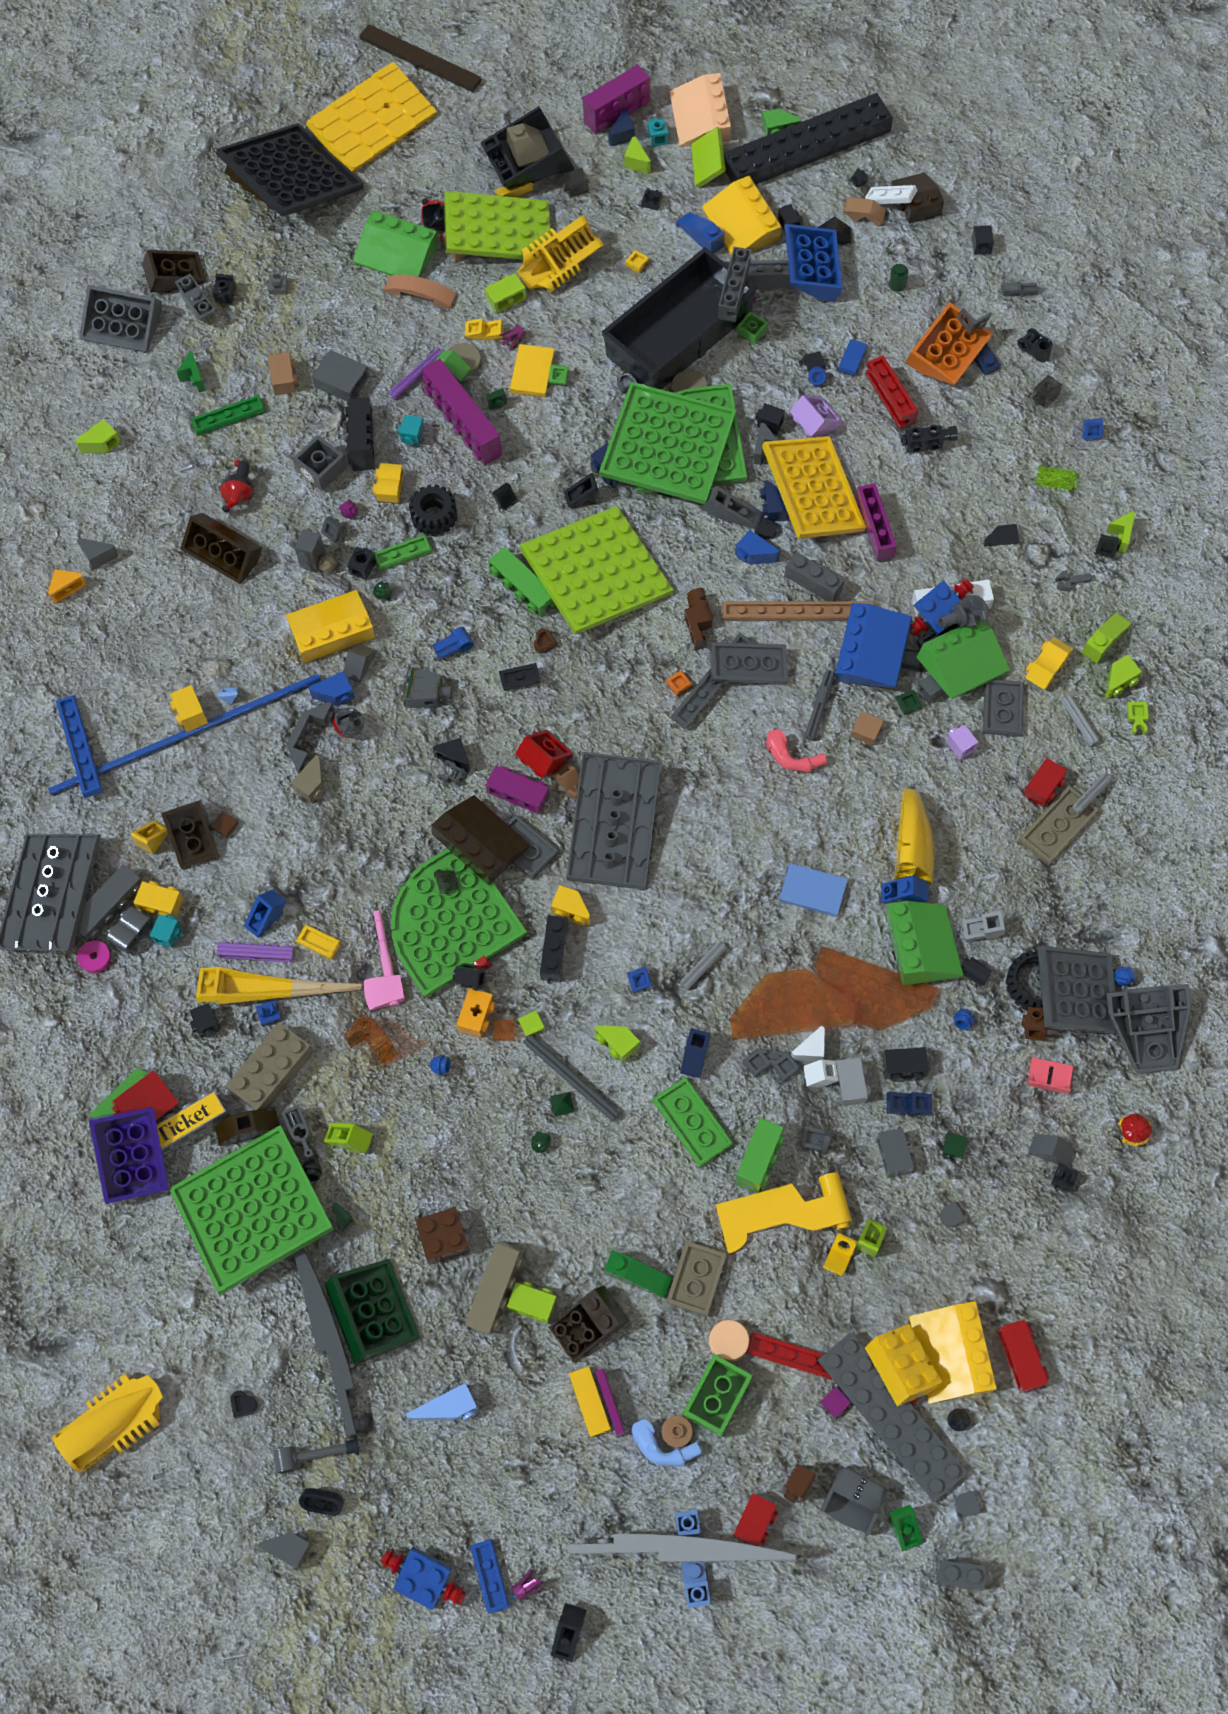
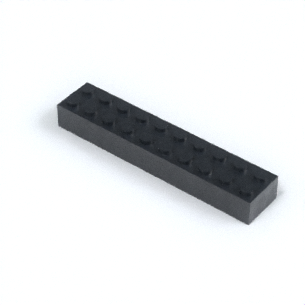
[724,93,893,185]

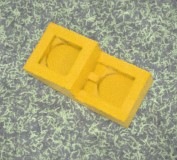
[465,318,504,340]

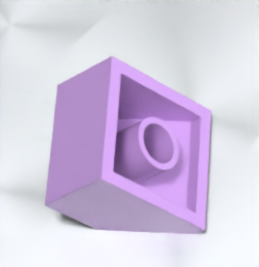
[789,395,844,438]

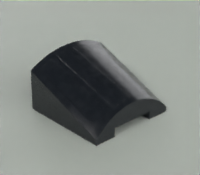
[480,106,575,188]

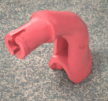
[766,729,827,772]

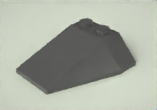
[1106,984,1191,1074]

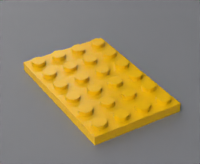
[762,436,867,539]

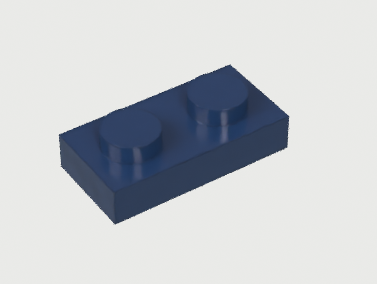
[974,343,1001,376]

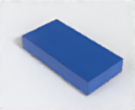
[838,339,867,376]

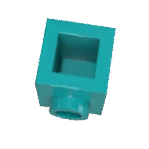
[398,414,424,446]
[150,914,182,948]

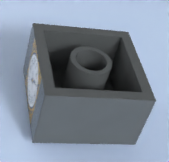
[292,435,347,491]

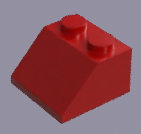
[515,730,574,778]

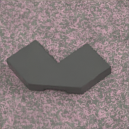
[742,1048,801,1082]

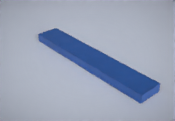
[56,695,103,799]

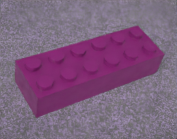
[421,359,502,466]

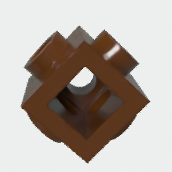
[1022,1007,1052,1041]

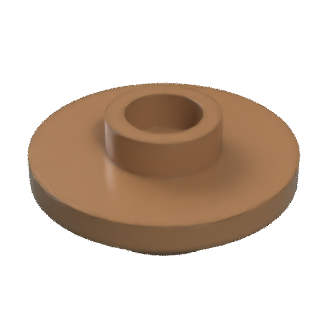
[662,1416,692,1448]

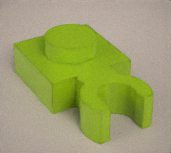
[1126,702,1149,735]

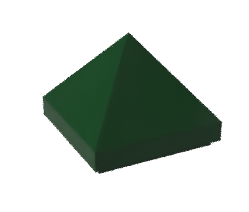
[550,1092,575,1116]

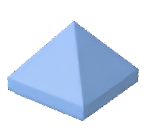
[218,687,239,705]

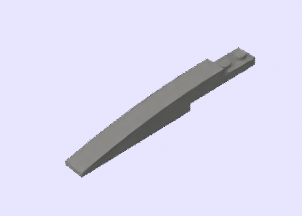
[569,1534,797,1563]

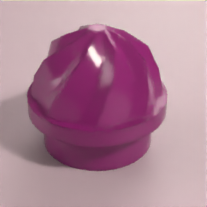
[339,499,358,519]

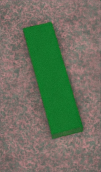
[191,395,266,436]

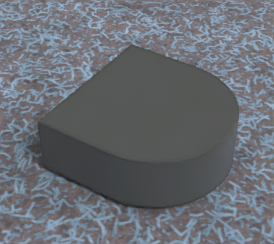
[617,373,637,394]
[940,1201,966,1227]
[955,1490,981,1516]

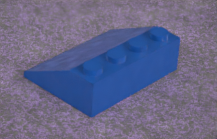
[785,224,842,301]
[835,603,912,688]

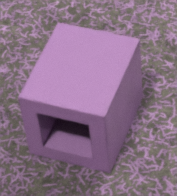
[946,725,979,760]

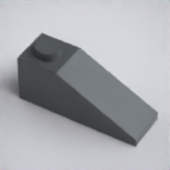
[701,486,762,529]

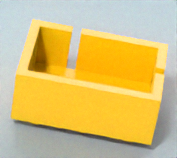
[865,1324,942,1407]

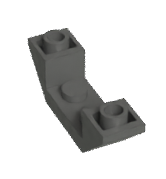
[287,702,335,774]

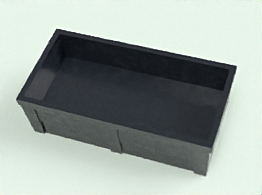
[602,247,756,390]

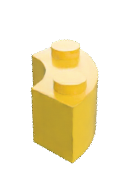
[1025,637,1073,690]

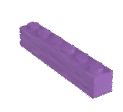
[216,941,295,963]

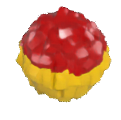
[1118,1113,1152,1146]

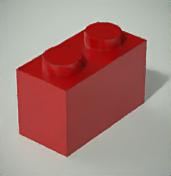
[1023,758,1067,807]
[732,1493,778,1546]

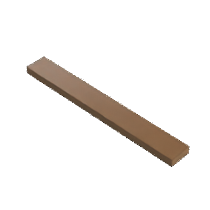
[722,601,874,621]

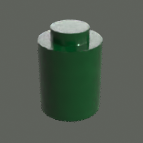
[889,264,909,292]

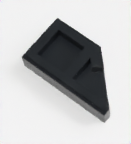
[984,524,1019,546]

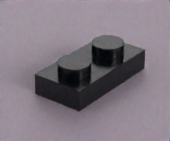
[499,663,541,691]

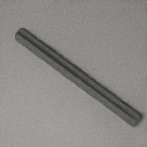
[524,1035,620,1122]

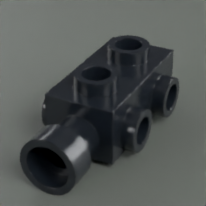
[901,424,958,453]

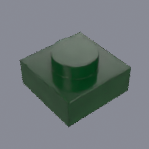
[487,388,507,410]

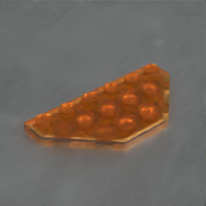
[814,946,937,1031]
[730,969,856,1040]

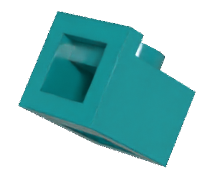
[647,118,669,147]

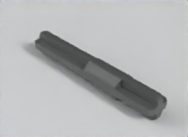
[805,670,835,740]

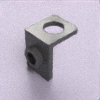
[957,308,992,333]

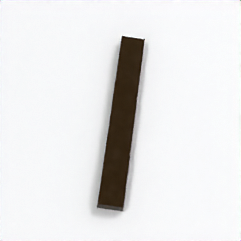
[359,24,482,93]

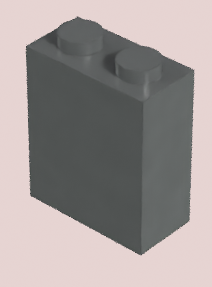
[312,350,370,402]

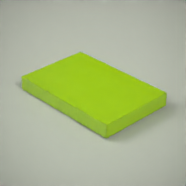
[691,127,725,188]

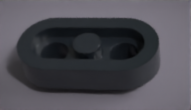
[299,1488,344,1516]

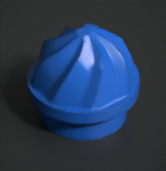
[1114,966,1135,986]
[953,1009,974,1030]
[430,1055,450,1076]

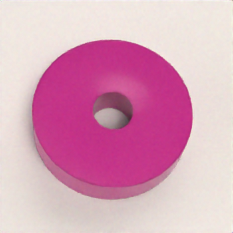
[77,940,111,973]

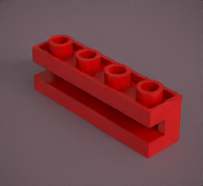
[865,355,918,430]

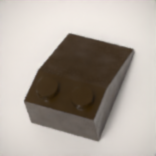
[892,172,944,223]
[142,250,206,293]
[161,799,219,869]

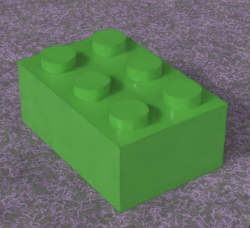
[735,1118,785,1193]
[682,1354,753,1438]

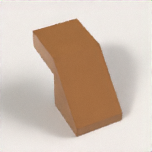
[843,197,886,226]
[552,764,580,801]

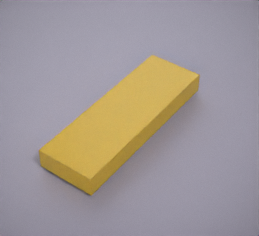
[568,1366,611,1438]

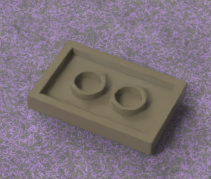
[666,1241,727,1317]

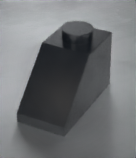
[550,1603,587,1662]

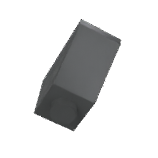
[257,1531,313,1570]

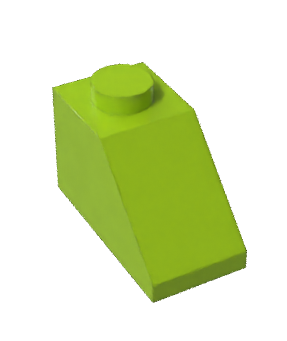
[324,1123,373,1153]

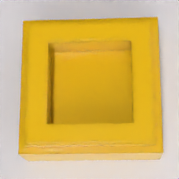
[625,250,650,274]

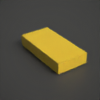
[296,924,341,960]

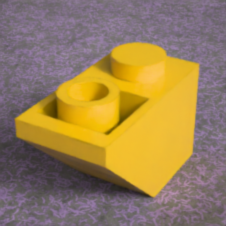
[551,885,590,926]

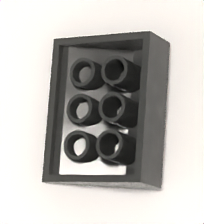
[79,285,162,352]

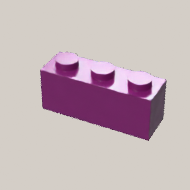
[485,765,550,815]

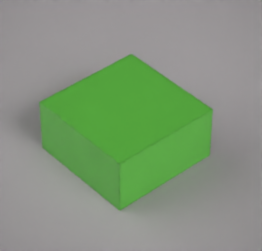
[737,312,768,344]

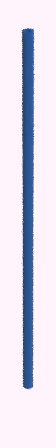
[48,674,321,795]

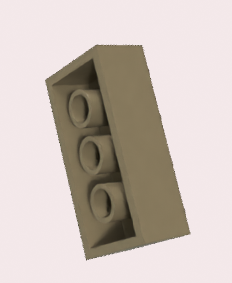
[226,1022,314,1110]

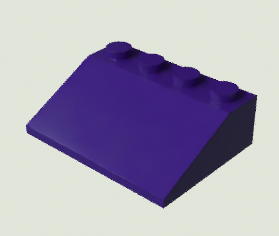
[88,1107,169,1204]

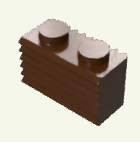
[782,1464,816,1504]

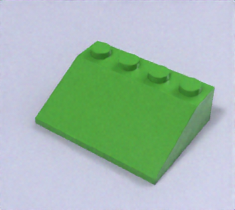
[353,210,439,277]
[916,620,1010,700]
[886,901,963,986]

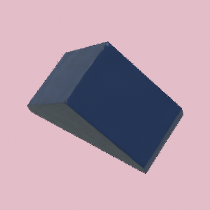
[608,109,635,146]

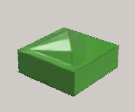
[548,364,569,386]

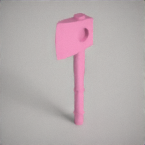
[364,910,405,1010]

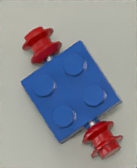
[909,578,974,637]
[381,1547,466,1611]

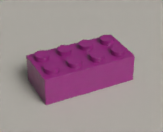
[582,64,650,134]

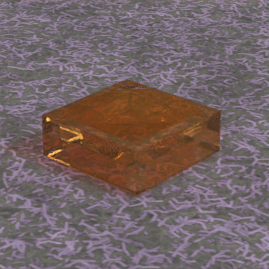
[493,1019,514,1041]

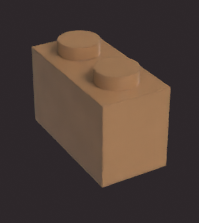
[268,352,299,396]

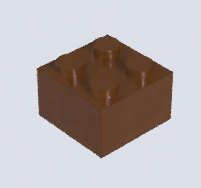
[415,1207,470,1265]

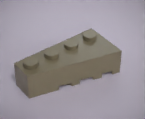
[465,1241,526,1335]

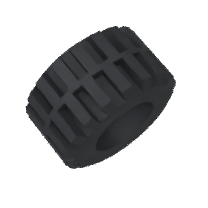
[409,485,457,536]

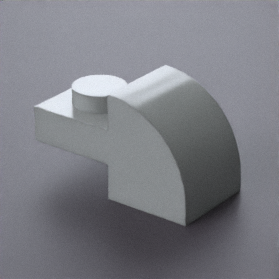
[962,911,1005,942]

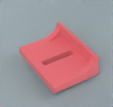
[1027,1057,1073,1094]

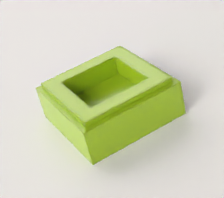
[518,1010,545,1038]

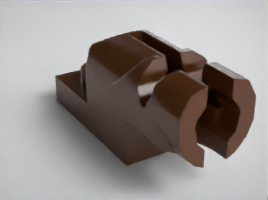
[684,588,713,650]

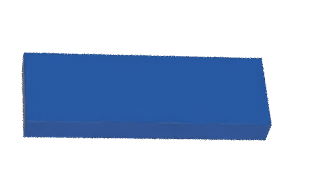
[470,1539,510,1614]

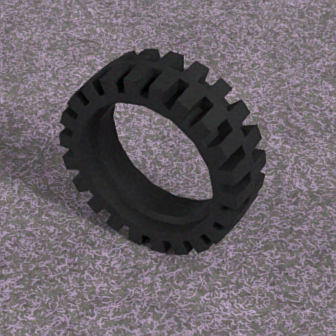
[1006,950,1043,1010]

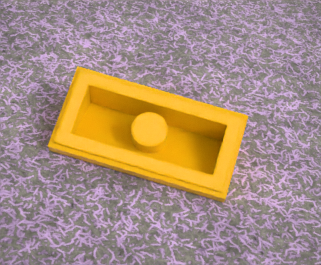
[494,181,533,198]

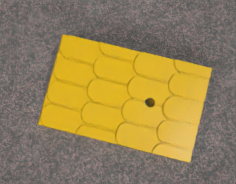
[306,61,437,173]

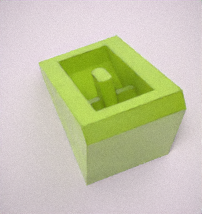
[624,136,651,174]
[855,1219,888,1258]

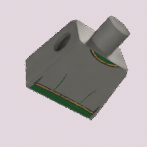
[405,667,452,708]

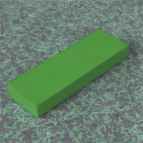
[374,534,432,571]

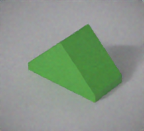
[435,350,471,383]

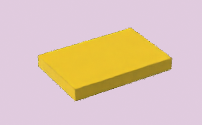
[510,344,555,397]

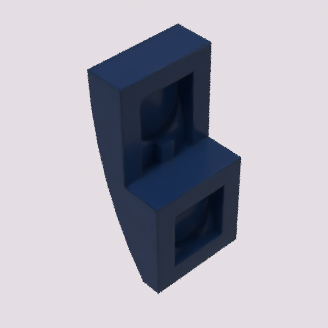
[886,1091,932,1116]

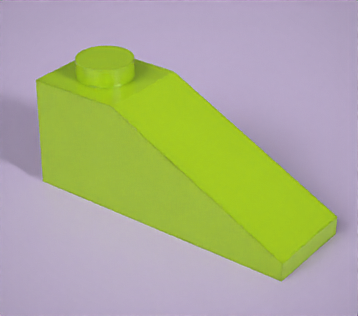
[1082,613,1131,664]

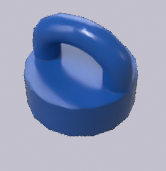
[808,366,826,386]

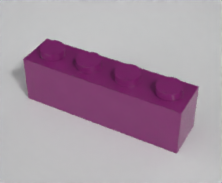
[856,483,897,562]

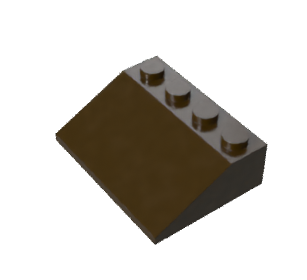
[431,795,530,885]

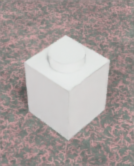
[804,1059,839,1088]

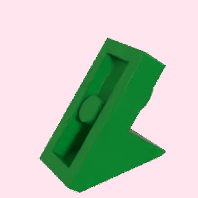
[177,352,205,392]
[889,1504,923,1552]

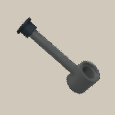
[273,1437,359,1474]

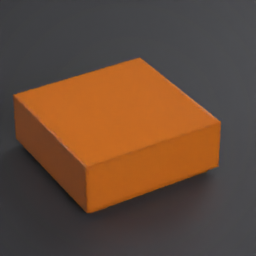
[666,670,692,697]

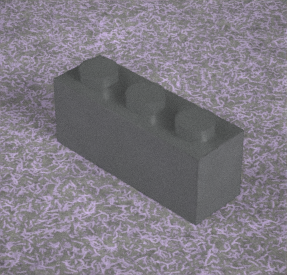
[785,552,844,601]

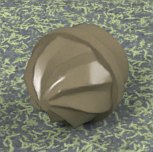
[319,553,338,572]

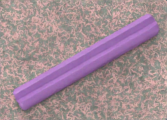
[389,348,443,399]

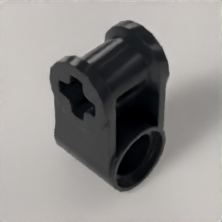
[1017,328,1053,362]

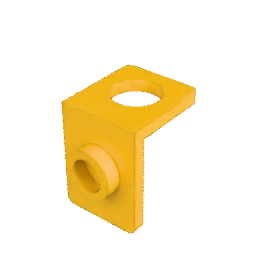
[823,1233,857,1276]

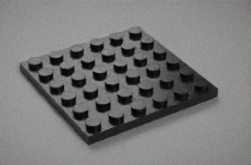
[216,123,364,217]

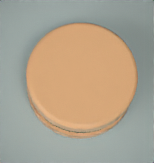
[709,1320,749,1363]

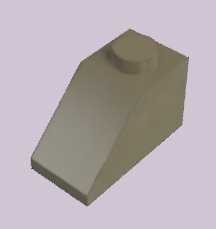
[291,755,324,804]

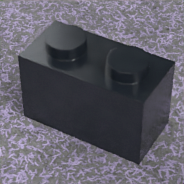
[883,1047,929,1082]

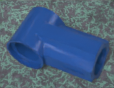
[433,627,474,660]

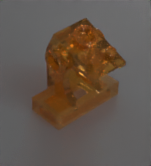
[345,1014,398,1067]

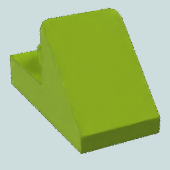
[1106,511,1135,553]

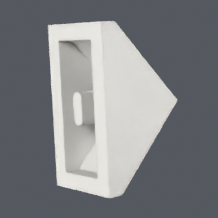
[791,1026,825,1062]

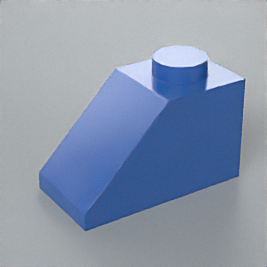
[735,530,779,565]
[308,671,355,706]
[244,889,287,938]

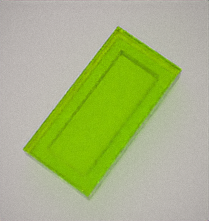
[1036,466,1076,490]

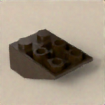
[549,1285,630,1363]

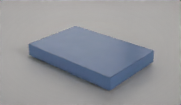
[779,863,848,917]

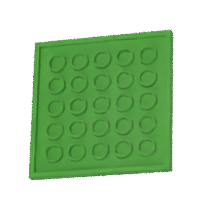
[599,382,736,504]
[169,1125,335,1295]

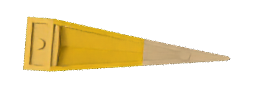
[196,967,363,1004]

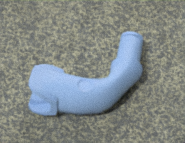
[632,1419,702,1467]

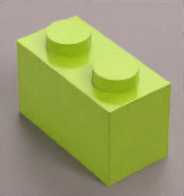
[484,273,527,314]
[507,1281,557,1324]

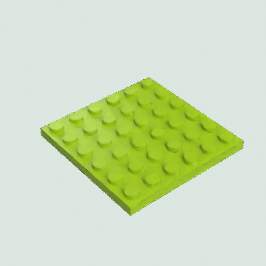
[519,506,673,635]

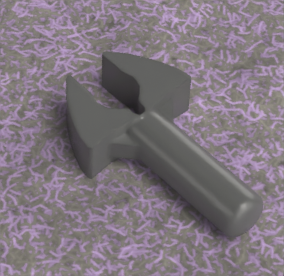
[1055,570,1092,592]

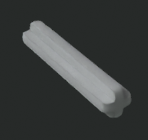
[1062,695,1099,746]
[1072,772,1112,814]
[680,941,726,990]

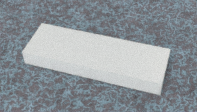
[865,185,918,204]

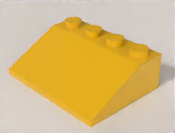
[702,176,781,255]
[286,590,376,663]
[909,1301,996,1404]

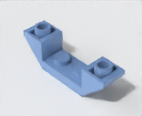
[675,1510,711,1608]

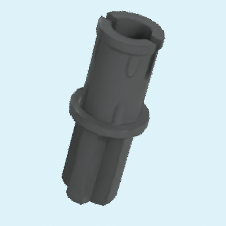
[1001,281,1038,296]

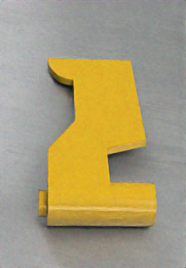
[716,1172,853,1254]

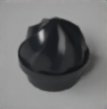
[850,168,868,187]
[303,1160,322,1182]
[947,1409,970,1431]

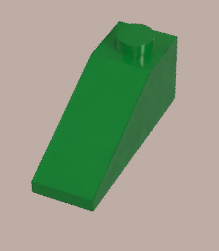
[604,1250,672,1298]

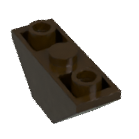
[215,1110,280,1146]

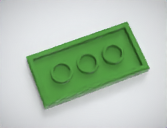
[652,1077,734,1168]

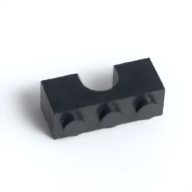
[540,915,569,982]

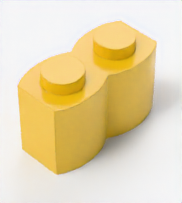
[373,463,404,503]

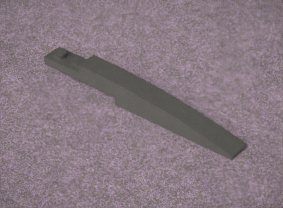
[294,1247,361,1438]

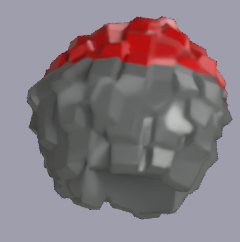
[333,708,364,738]

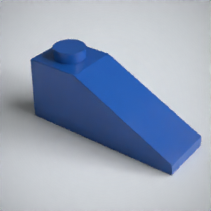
[676,212,724,254]

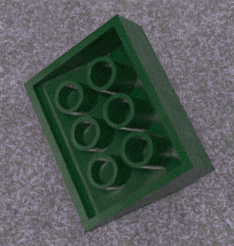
[324,1259,420,1364]

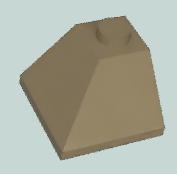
[507,123,549,168]

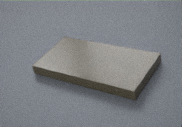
[1018,785,1100,866]

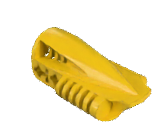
[517,215,604,293]
[52,1373,163,1473]

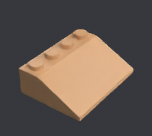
[669,73,731,147]

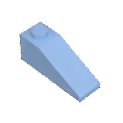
[406,1383,478,1421]

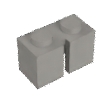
[836,1057,870,1106]

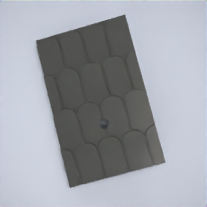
[566,752,661,890]
[0,834,101,951]

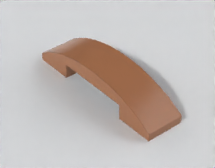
[384,275,456,309]

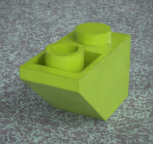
[75,419,121,453]
[1105,655,1142,699]
[594,1025,640,1063]

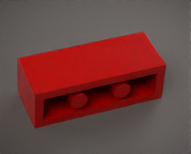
[997,1319,1049,1394]

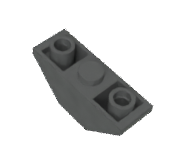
[175,274,217,321]

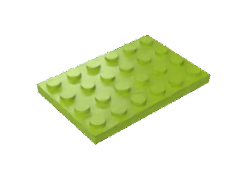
[444,191,551,260]

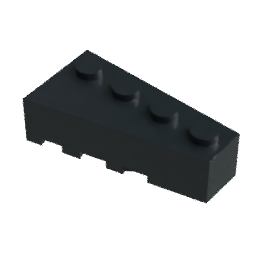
[345,397,375,471]

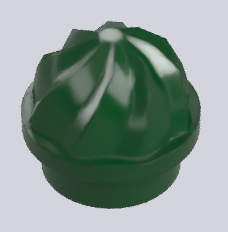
[373,581,391,600]
[531,1131,552,1153]

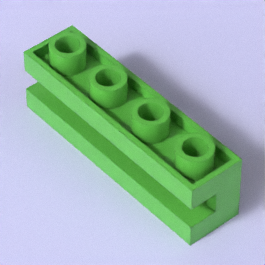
[488,547,555,617]

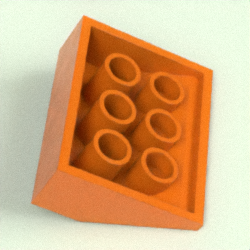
[905,302,993,385]

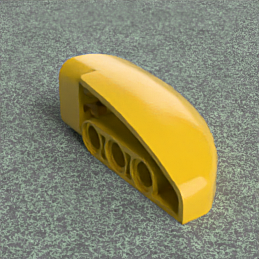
[894,788,934,886]

